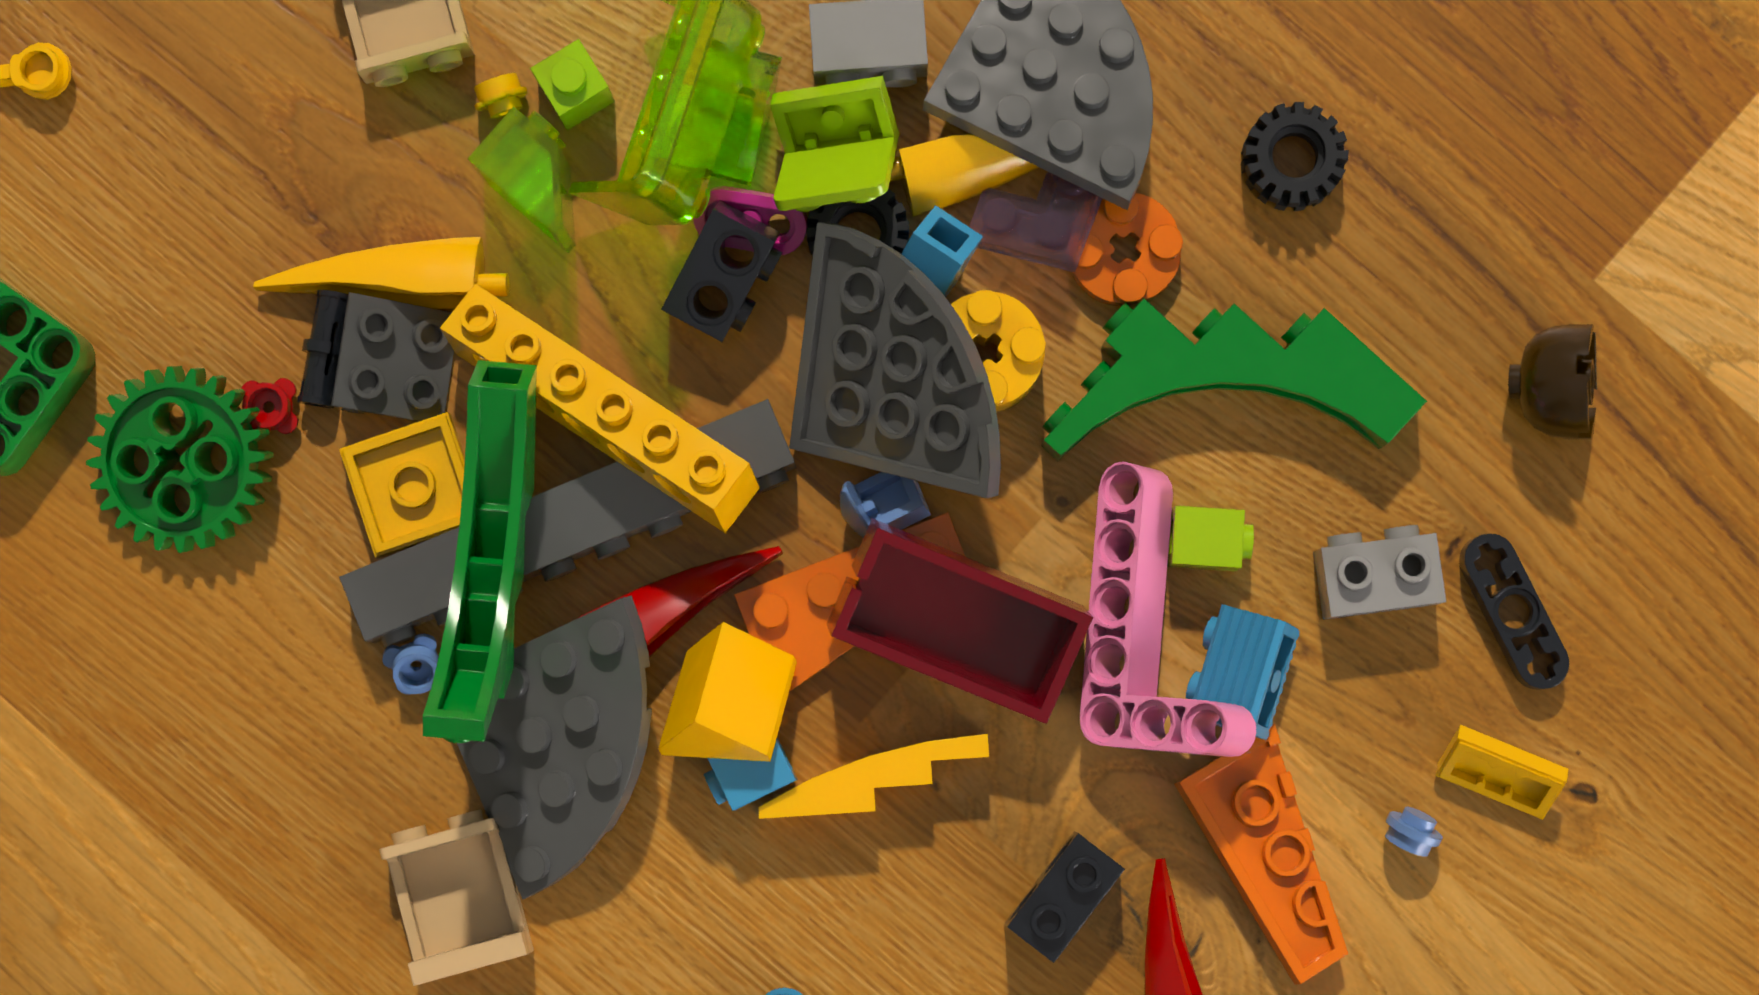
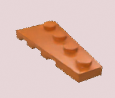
[734,512,966,693]
[1174,724,1348,985]

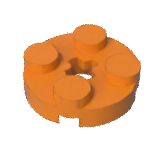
[1068,193,1183,306]

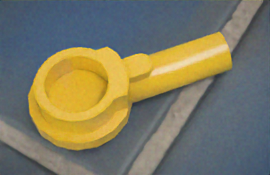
[0,43,72,100]

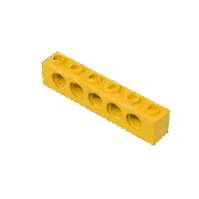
[440,283,760,533]

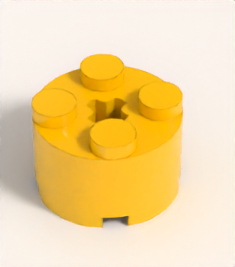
[951,290,1046,412]

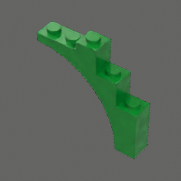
[1041,299,1427,461]
[423,360,537,743]

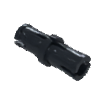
[297,289,348,409]

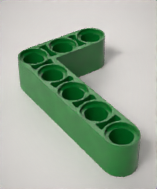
[0,278,96,476]

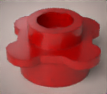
[241,378,299,435]

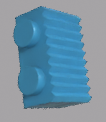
[1186,604,1299,740]

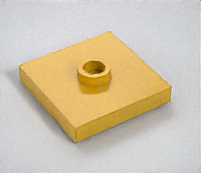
[339,412,465,558]

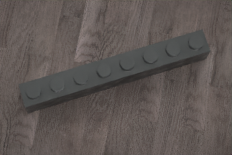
[339,399,796,649]

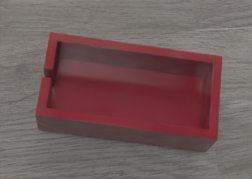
[827,518,1093,724]

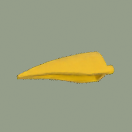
[890,134,1039,217]
[253,237,510,311]

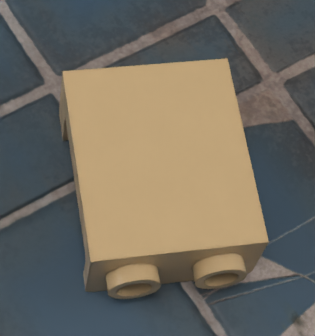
[342,0,475,87]
[379,809,534,986]

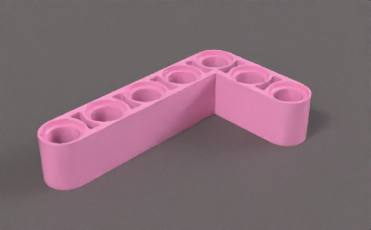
[1080,461,1256,757]

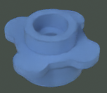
[382,634,439,695]

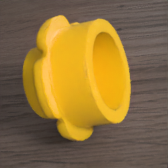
[474,73,528,119]

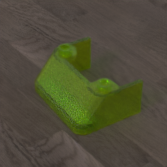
[569,0,765,225]

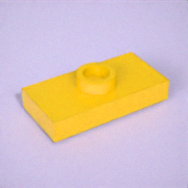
[1435,724,1569,820]

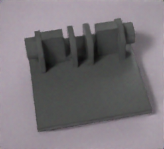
[331,292,454,421]

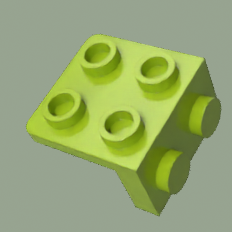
[770,76,899,212]

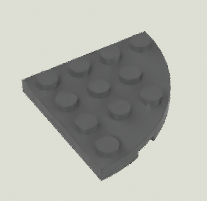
[923,0,1153,210]
[789,222,1001,498]
[457,595,652,900]

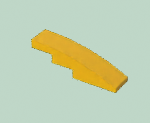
[758,734,989,819]

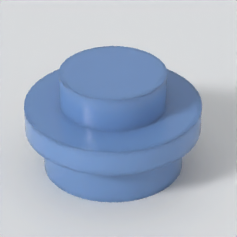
[1385,807,1443,857]

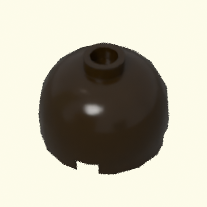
[1508,324,1597,440]

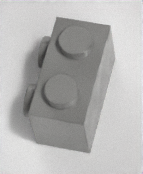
[809,0,928,87]
[1313,525,1446,620]

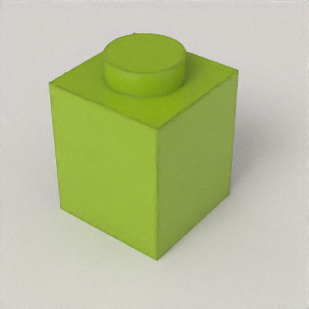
[530,39,615,130]
[1167,506,1254,571]

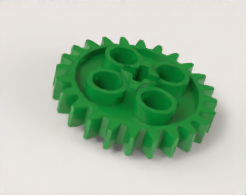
[86,366,274,553]

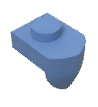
[840,472,931,538]

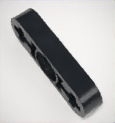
[1459,534,1569,690]

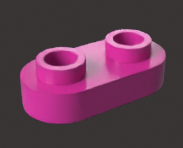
[693,186,808,255]

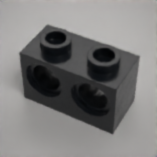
[661,200,783,342]
[1005,831,1125,963]

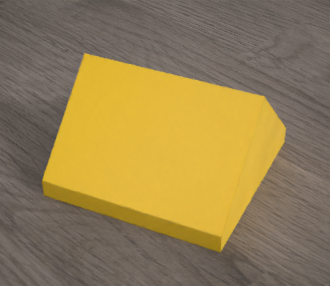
[658,622,797,762]

